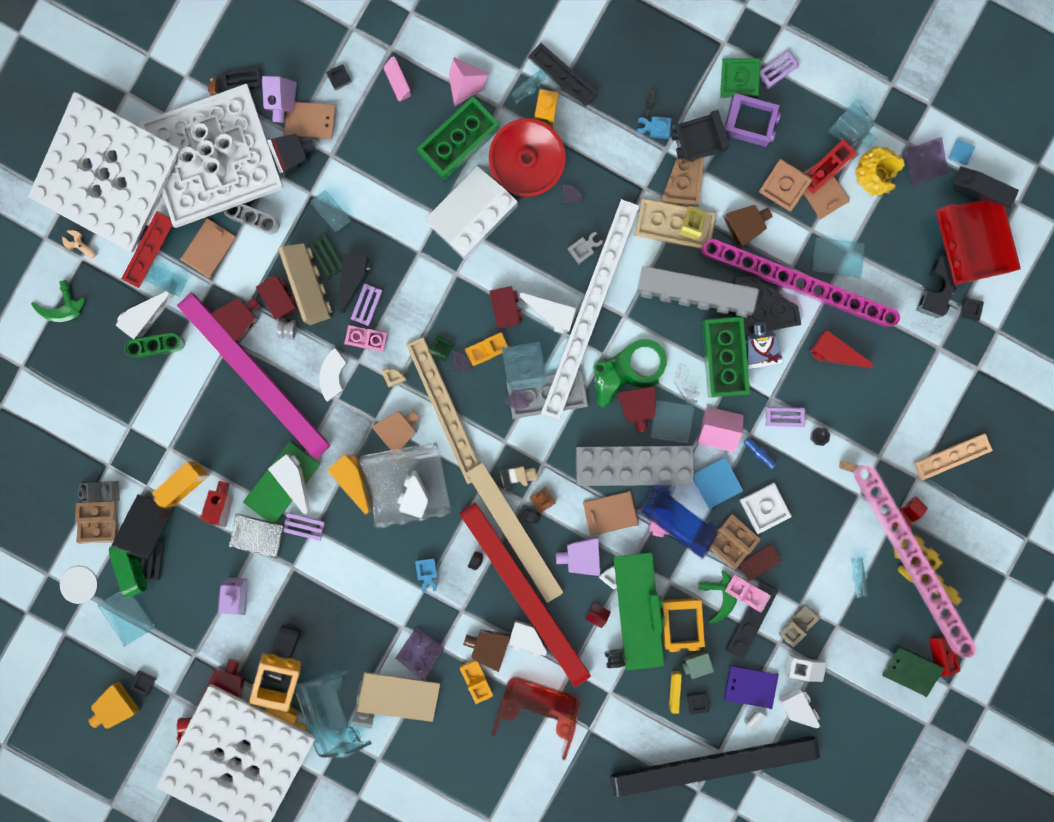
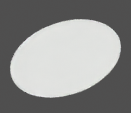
[60,566,97,604]

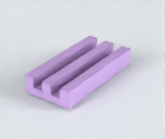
[760,50,800,89]
[351,283,383,326]
[765,407,805,427]
[282,513,325,541]

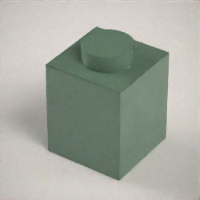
[682,650,714,679]

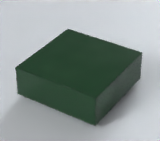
[428,335,454,361]

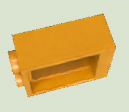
[152,461,210,508]
[661,598,705,652]
[249,653,301,712]

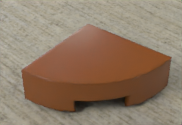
[208,78,220,96]

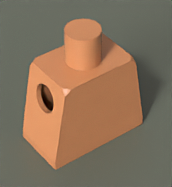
[372,410,420,455]

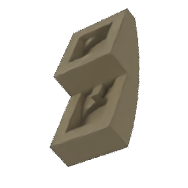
[779,604,820,647]

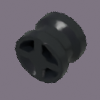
[605,649,625,669]

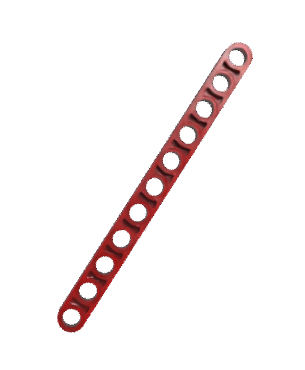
[459,502,591,688]

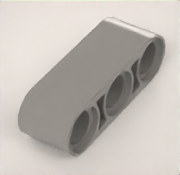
[224,204,280,235]

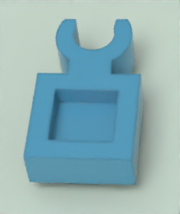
[637,116,671,139]
[415,558,438,593]

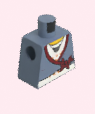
[745,322,784,370]

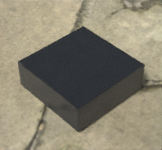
[326,64,352,91]
[959,297,984,321]
[129,670,157,697]
[687,692,709,715]

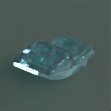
[310,190,351,232]
[144,263,188,297]

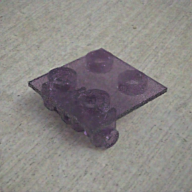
[902,137,948,186]
[395,626,444,681]

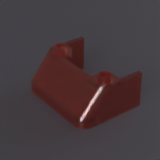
[491,676,580,761]

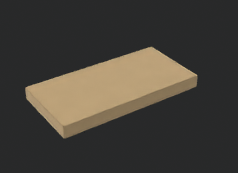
[634,198,717,251]
[356,672,440,722]

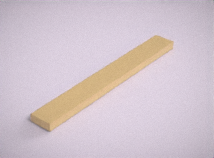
[406,337,479,484]
[466,462,563,603]

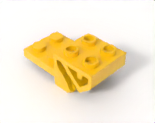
[894,535,962,606]

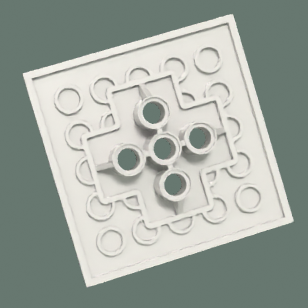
[139,84,284,228]
[28,92,181,252]
[156,684,316,822]

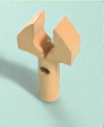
[62,230,96,259]

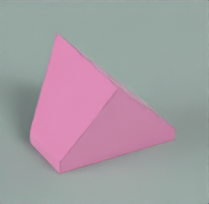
[449,57,489,106]

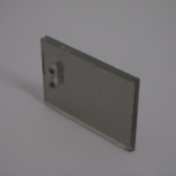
[229,514,284,558]

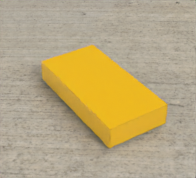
[669,671,682,714]

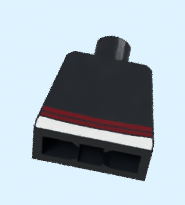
[266,134,316,178]

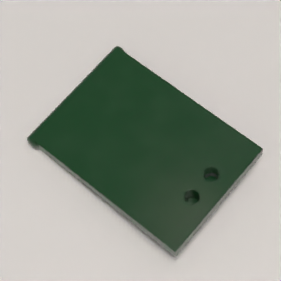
[882,646,945,697]

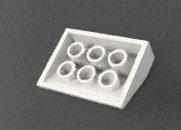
[424,166,518,260]

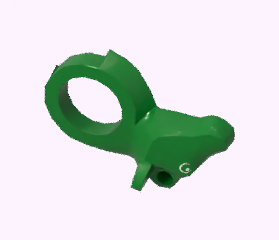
[593,339,667,408]

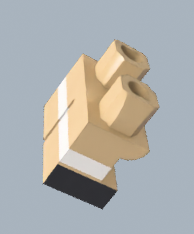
[500,466,537,491]

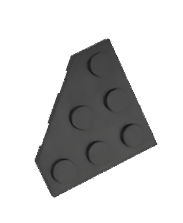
[733,275,802,335]

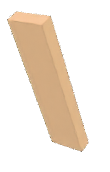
[913,433,993,480]

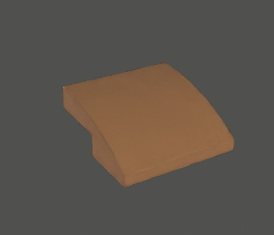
[75,501,118,544]
[705,514,761,570]

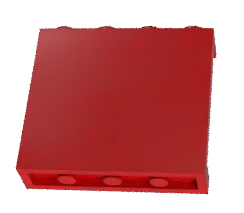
[936,200,1021,285]

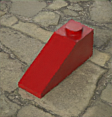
[806,139,860,194]
[809,330,873,368]

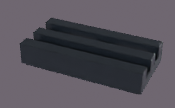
[222,67,263,91]
[141,541,164,580]

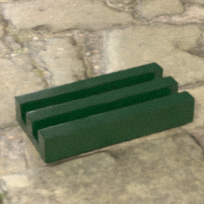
[309,235,342,278]

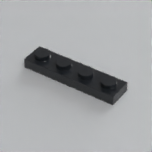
[528,42,598,108]
[725,582,778,660]

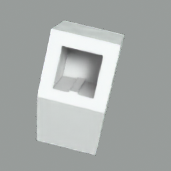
[397,470,428,518]
[508,620,547,657]
[784,654,827,682]
[778,688,820,728]

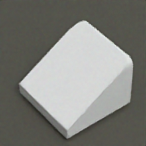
[744,708,766,731]

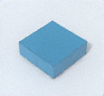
[948,139,975,166]

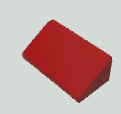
[929,634,960,677]

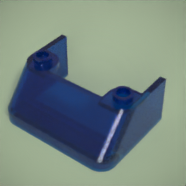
[635,485,719,559]

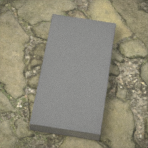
[507,369,588,419]

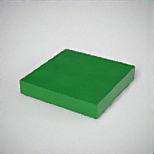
[720,58,761,98]

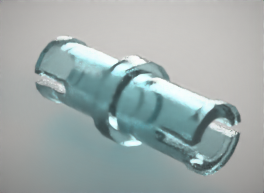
[851,557,869,598]

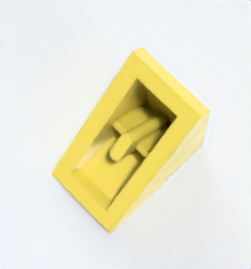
[679,206,707,240]

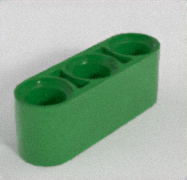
[124,333,185,358]
[109,546,147,598]

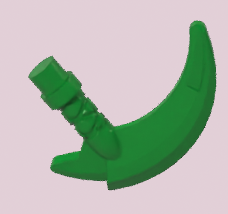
[31,280,85,322]
[698,571,737,624]

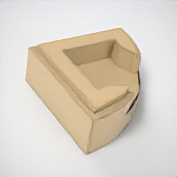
[381,368,407,388]

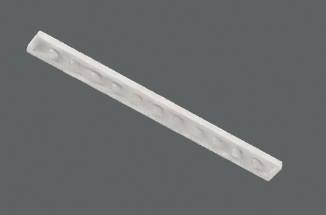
[541,199,639,420]

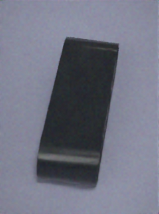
[262,625,301,684]

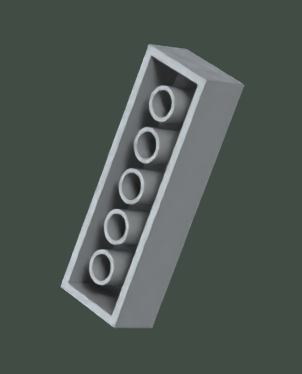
[637,266,759,318]
[576,446,693,486]

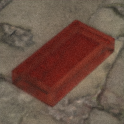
[739,544,781,581]

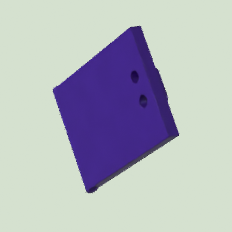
[724,666,779,709]

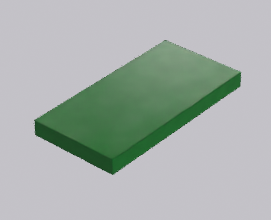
[243,441,321,525]

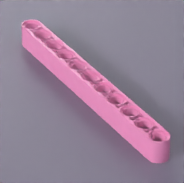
[853,465,976,658]

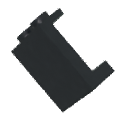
[670,110,730,164]

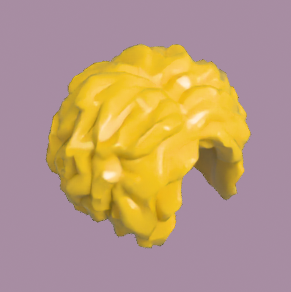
[855,147,905,197]

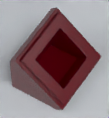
[585,602,611,628]

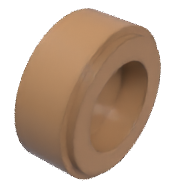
[838,460,859,472]

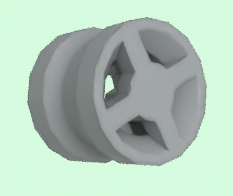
[277,320,296,339]

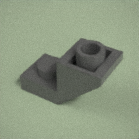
[78,481,120,503]

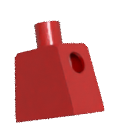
[199,481,233,528]

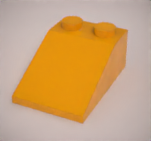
[327,454,373,514]

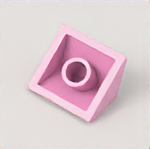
[697,406,743,452]

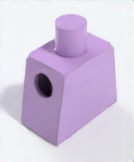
[262,76,297,123]
[556,537,600,576]
[219,577,247,615]

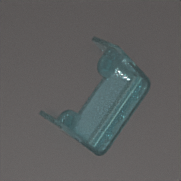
[295,669,372,758]

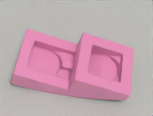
[725,575,771,612]

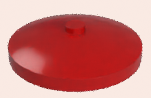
[489,118,565,197]

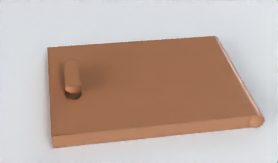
[284,102,336,140]
[803,163,849,220]
[180,219,237,279]
[583,491,639,536]

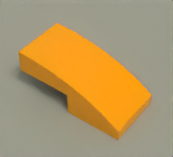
[465,332,509,367]
[459,659,493,704]

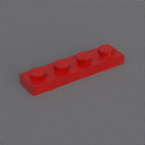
[121,211,173,288]

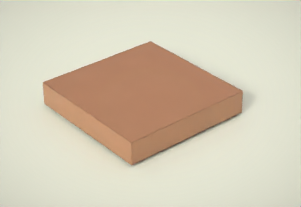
[759,159,813,212]

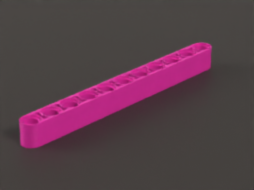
[701,239,900,327]
[177,292,331,459]

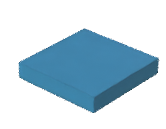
[693,457,743,509]

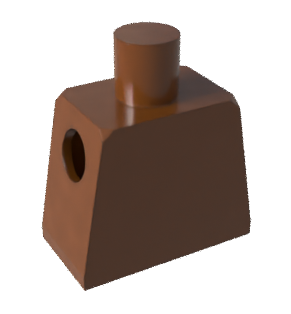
[723,205,772,249]
[463,629,511,672]

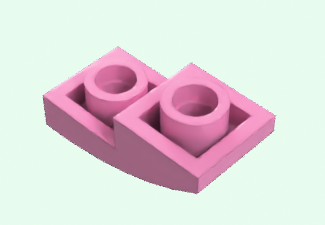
[344,325,387,352]

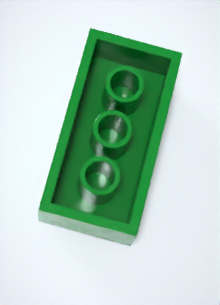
[417,96,500,181]
[702,317,750,398]

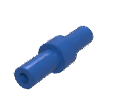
[743,437,776,469]

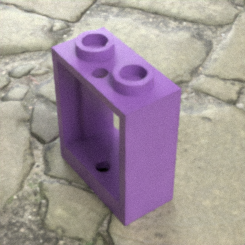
[724,93,781,147]

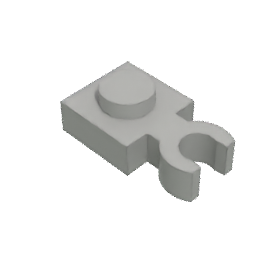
[567,232,603,265]

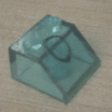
[502,342,547,391]

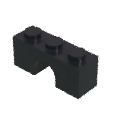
[916,255,956,318]

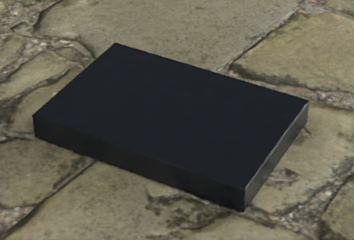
[111,494,174,561]

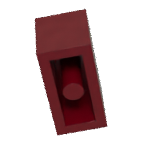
[256,275,299,321]
[489,286,523,330]

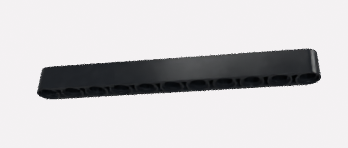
[610,736,820,797]

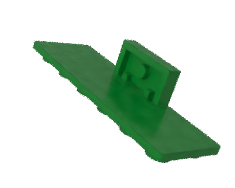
[613,552,665,671]

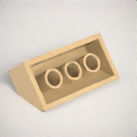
[278,243,333,325]

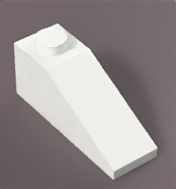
[116,291,174,339]
[519,292,576,334]
[268,454,311,515]

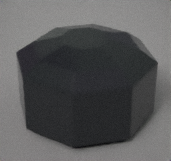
[810,427,830,446]
[522,509,541,524]
[468,551,483,571]

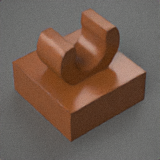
[530,487,556,513]

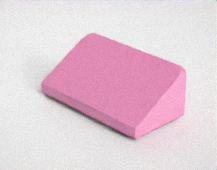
[384,56,412,101]

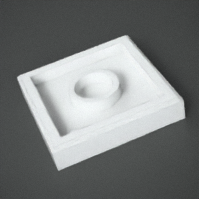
[739,483,792,534]

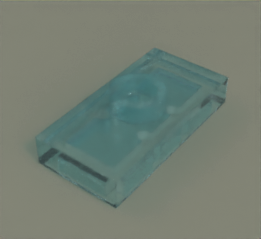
[512,70,546,104]

